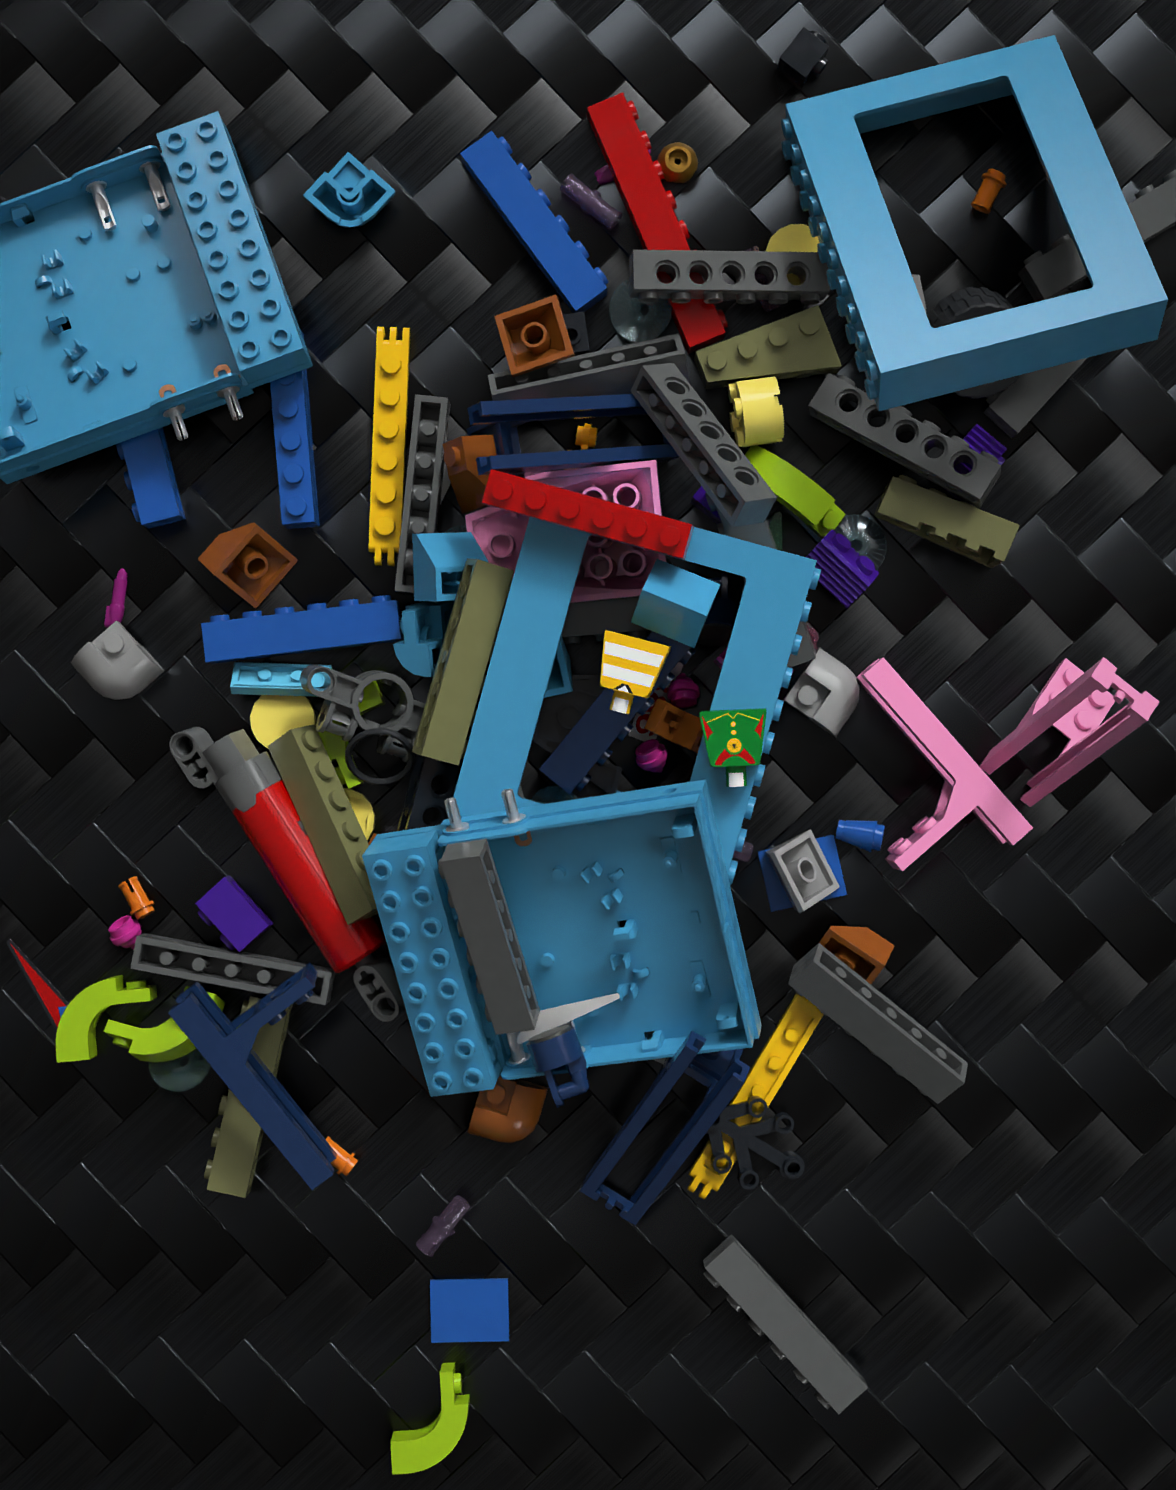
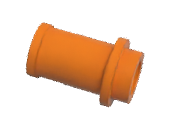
[971,168,1006,214]
[118,876,155,920]
[326,1136,358,1176]

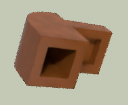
[644,699,703,754]

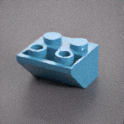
[412,532,489,601]

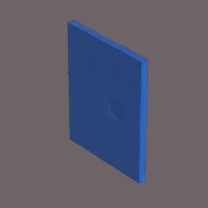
[757,835,847,912]
[430,1278,509,1343]

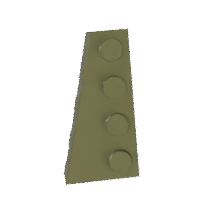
[694,305,842,390]
[873,475,1020,568]

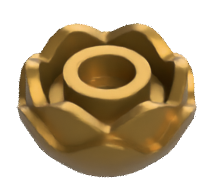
[657,142,698,183]

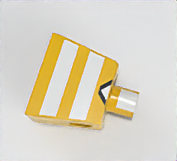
[600,630,671,714]

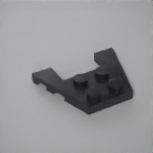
[532,674,623,794]

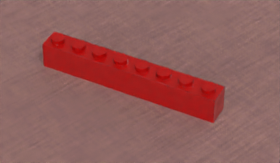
[587,92,728,354]

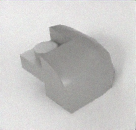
[71,621,165,700]
[783,647,859,737]

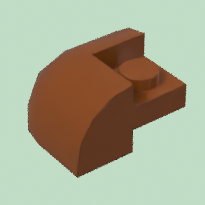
[468,1076,548,1143]

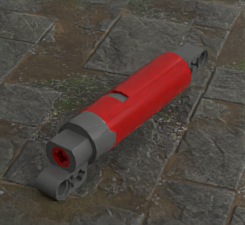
[169,727,406,1022]

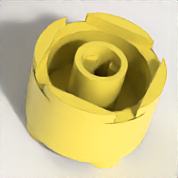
[728,376,784,447]

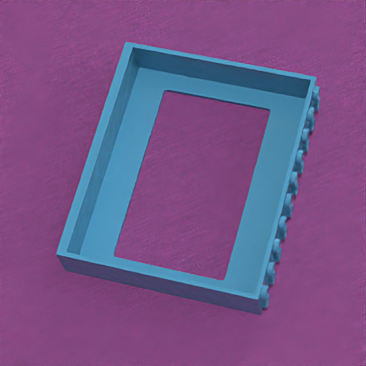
[781,35,1168,411]
[453,517,821,885]

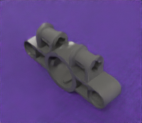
[300,664,425,763]

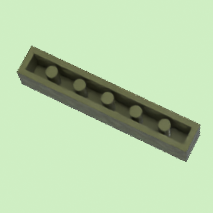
[412,558,514,766]
[268,725,378,925]
[204,993,293,1198]

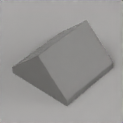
[766,829,840,913]

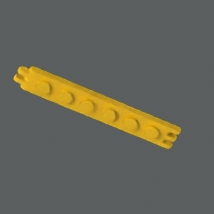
[368,326,410,566]
[687,993,823,1199]

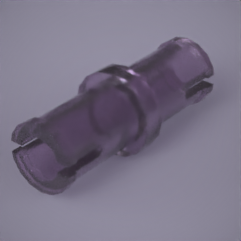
[560,173,622,231]

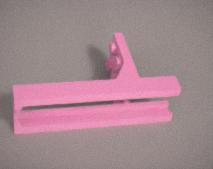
[856,657,1033,871]
[980,657,1159,807]

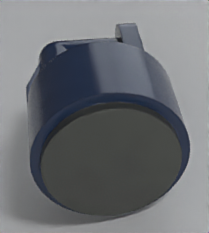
[697,572,739,646]
[526,1025,589,1108]

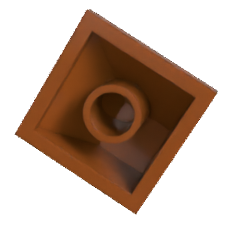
[494,294,575,377]
[443,435,497,514]
[198,522,298,609]
[819,926,895,984]

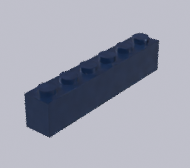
[539,631,697,795]

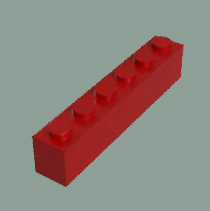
[482,469,694,560]

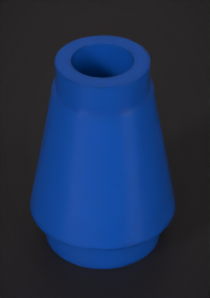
[835,820,885,852]

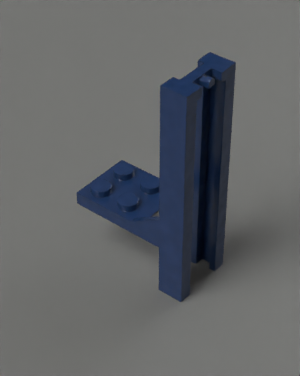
[466,394,680,478]
[168,962,337,1190]
[580,1031,750,1225]

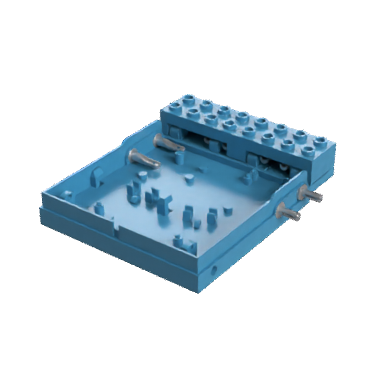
[0,111,313,484]
[362,779,762,1097]

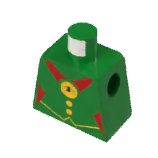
[700,708,767,787]

